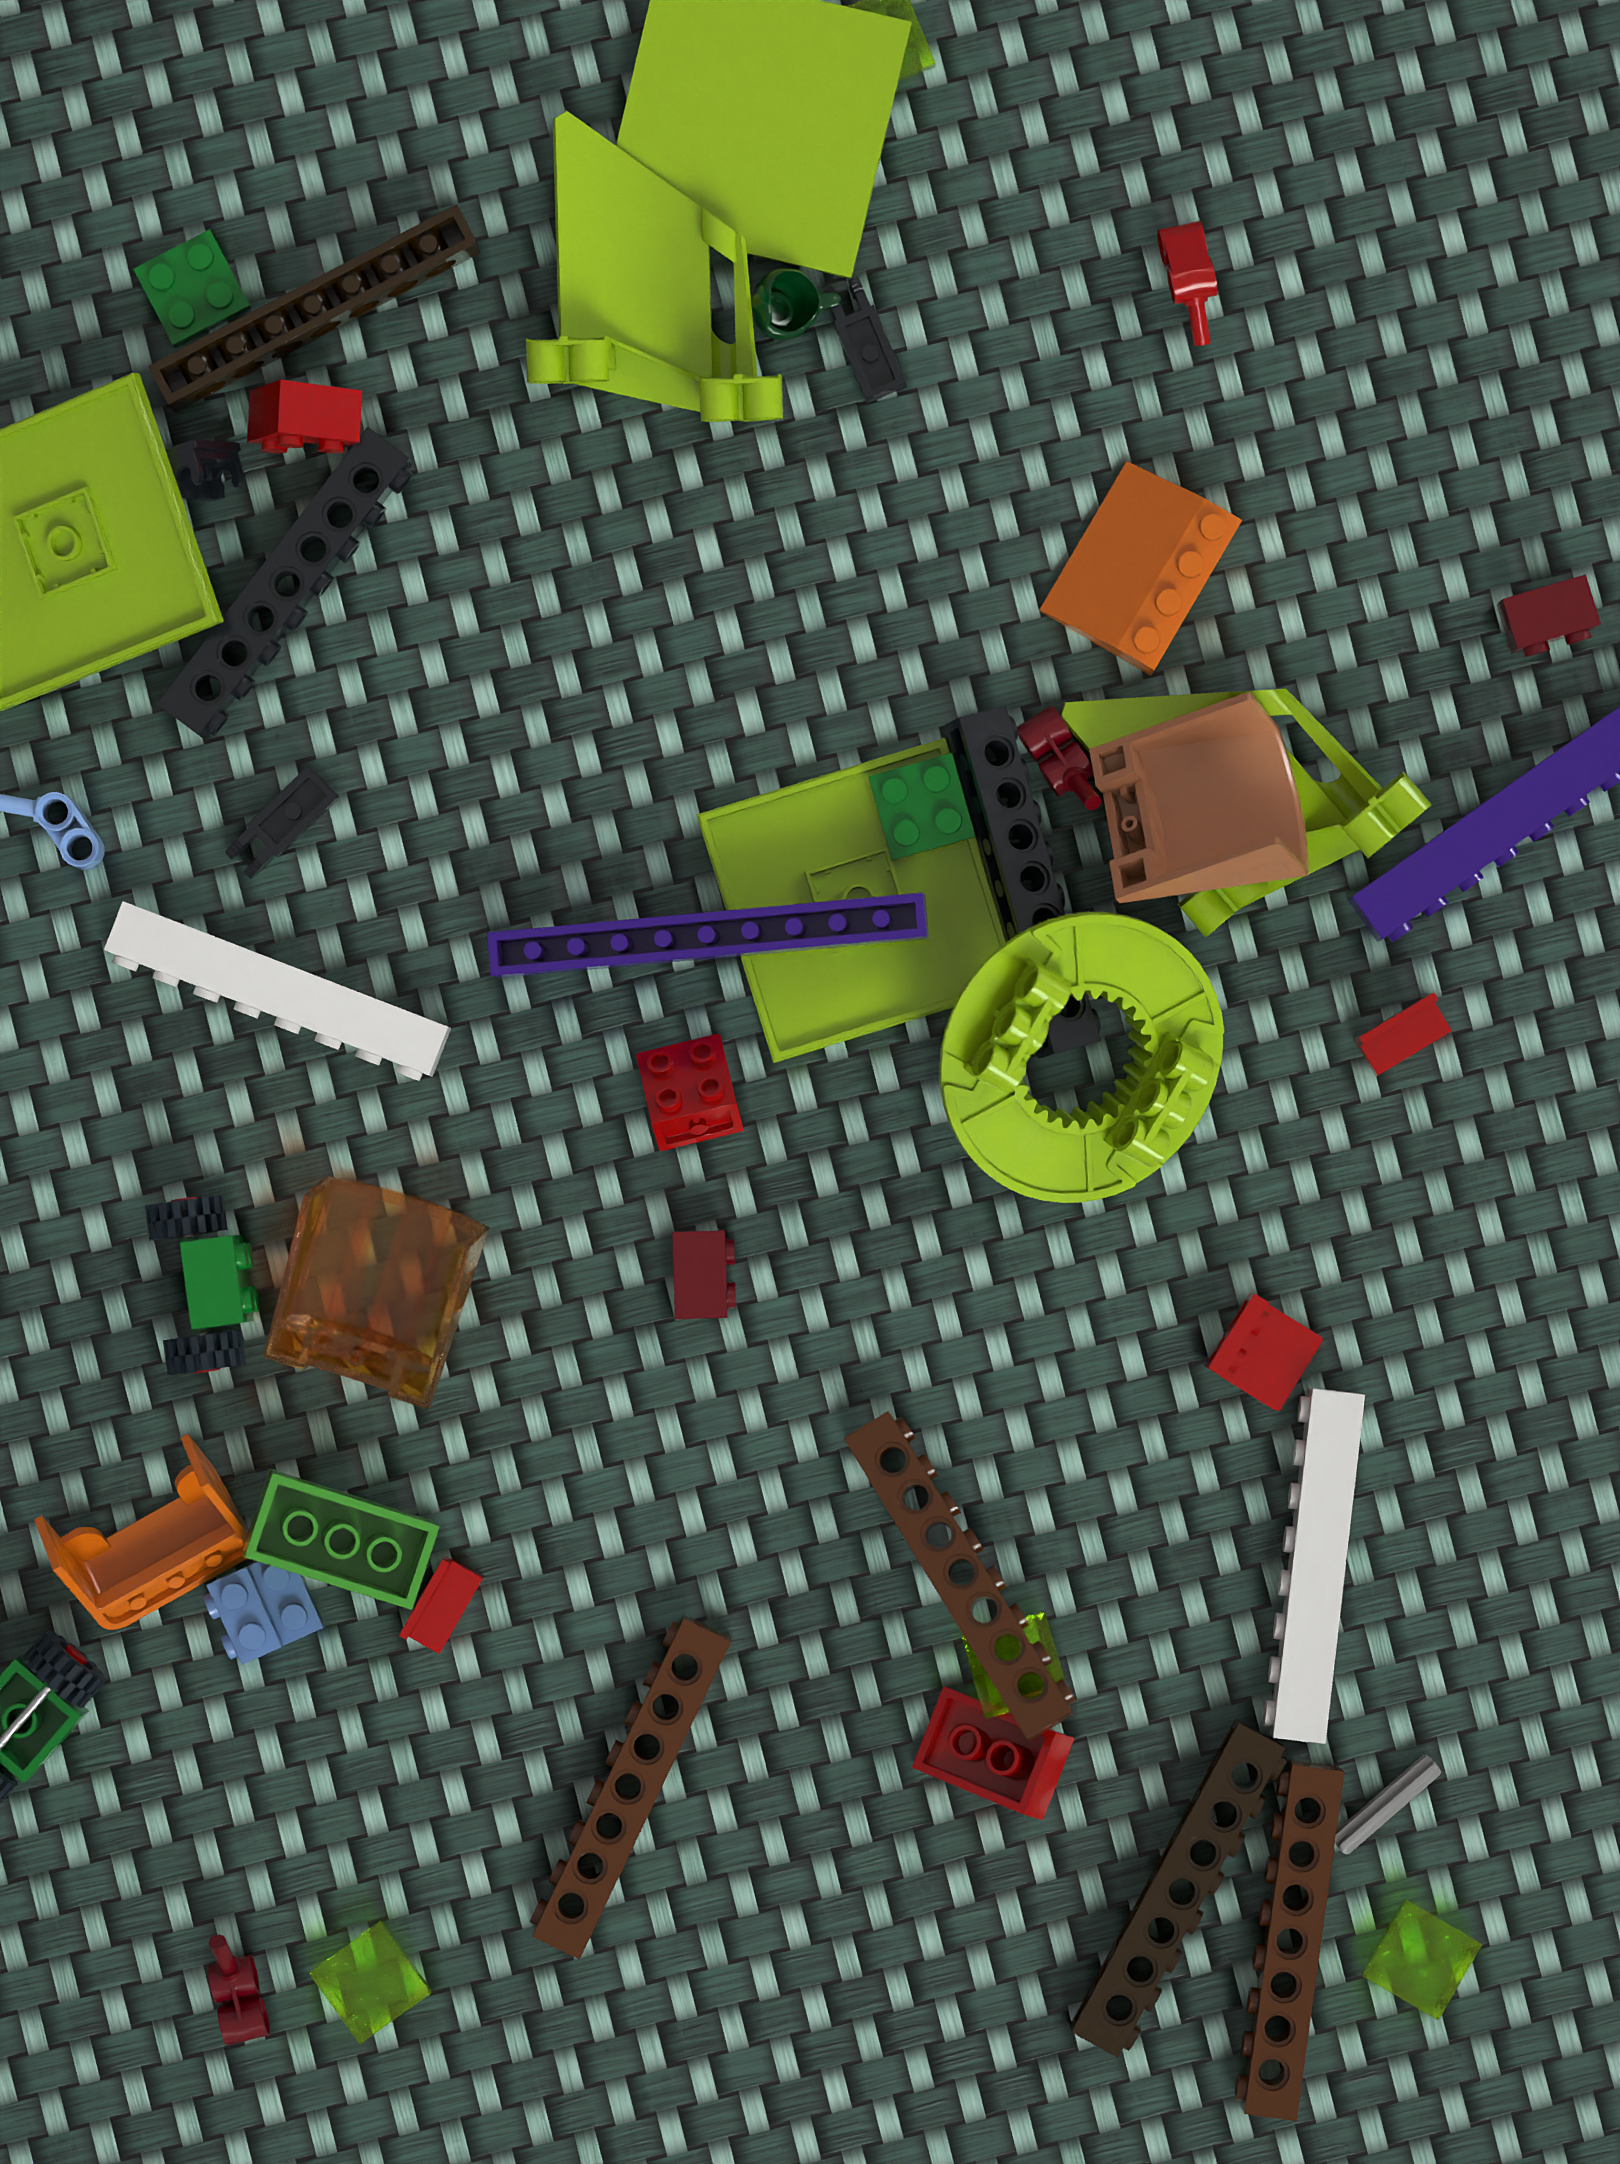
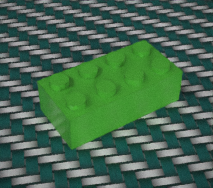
[242,1469,440,1610]

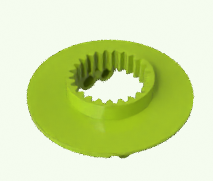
[939,912,1224,1203]

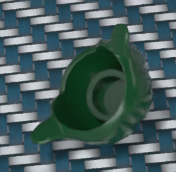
[751,268,841,341]

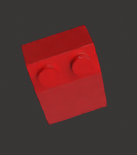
[912,1686,1075,1820]

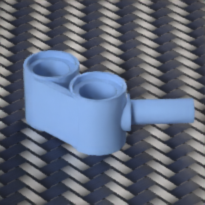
[0,792,105,870]

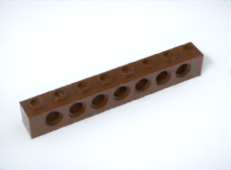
[844,1411,1076,1742]
[529,1616,732,1959]
[1235,1760,1344,2121]

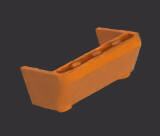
[34,1434,249,1630]

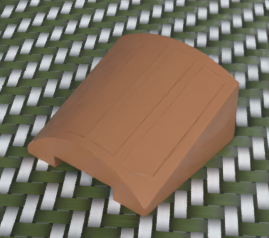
[1089,692,1309,903]

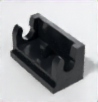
[165,439,244,501]

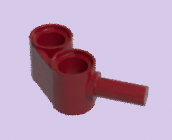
[1017,705,1101,810]
[207,1935,270,2046]

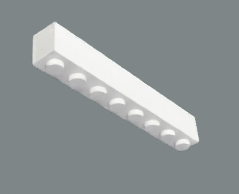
[104,901,451,1081]
[1263,1387,1365,1744]

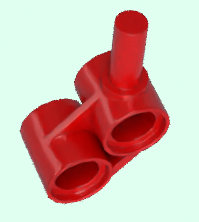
[1157,221,1218,346]

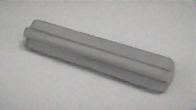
[1335,1754,1441,1854]

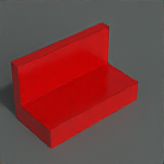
[1354,992,1452,1076]
[399,1556,484,1654]

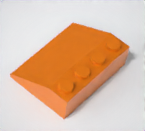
[1039,461,1242,676]

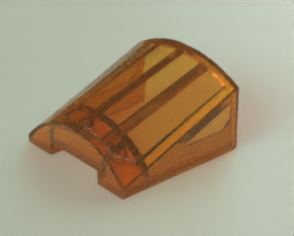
[264,1176,490,1409]

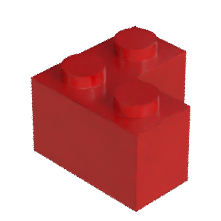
[247,380,362,453]

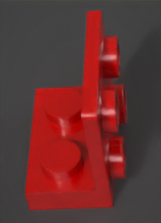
[636,1034,744,1152]
[1204,1293,1323,1411]

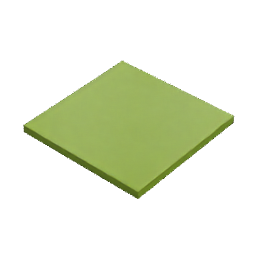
[616,0,912,279]
[0,373,224,711]
[696,738,1006,1063]

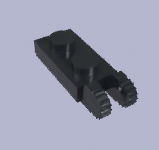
[824,277,907,404]
[225,765,341,879]

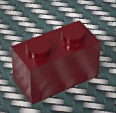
[1496,574,1601,658]
[672,1230,736,1319]

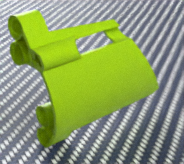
[526,110,783,422]
[1060,689,1432,938]

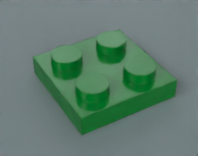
[133,229,252,348]
[868,753,976,861]

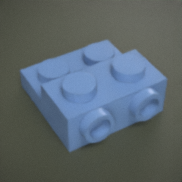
[203,1561,325,1665]

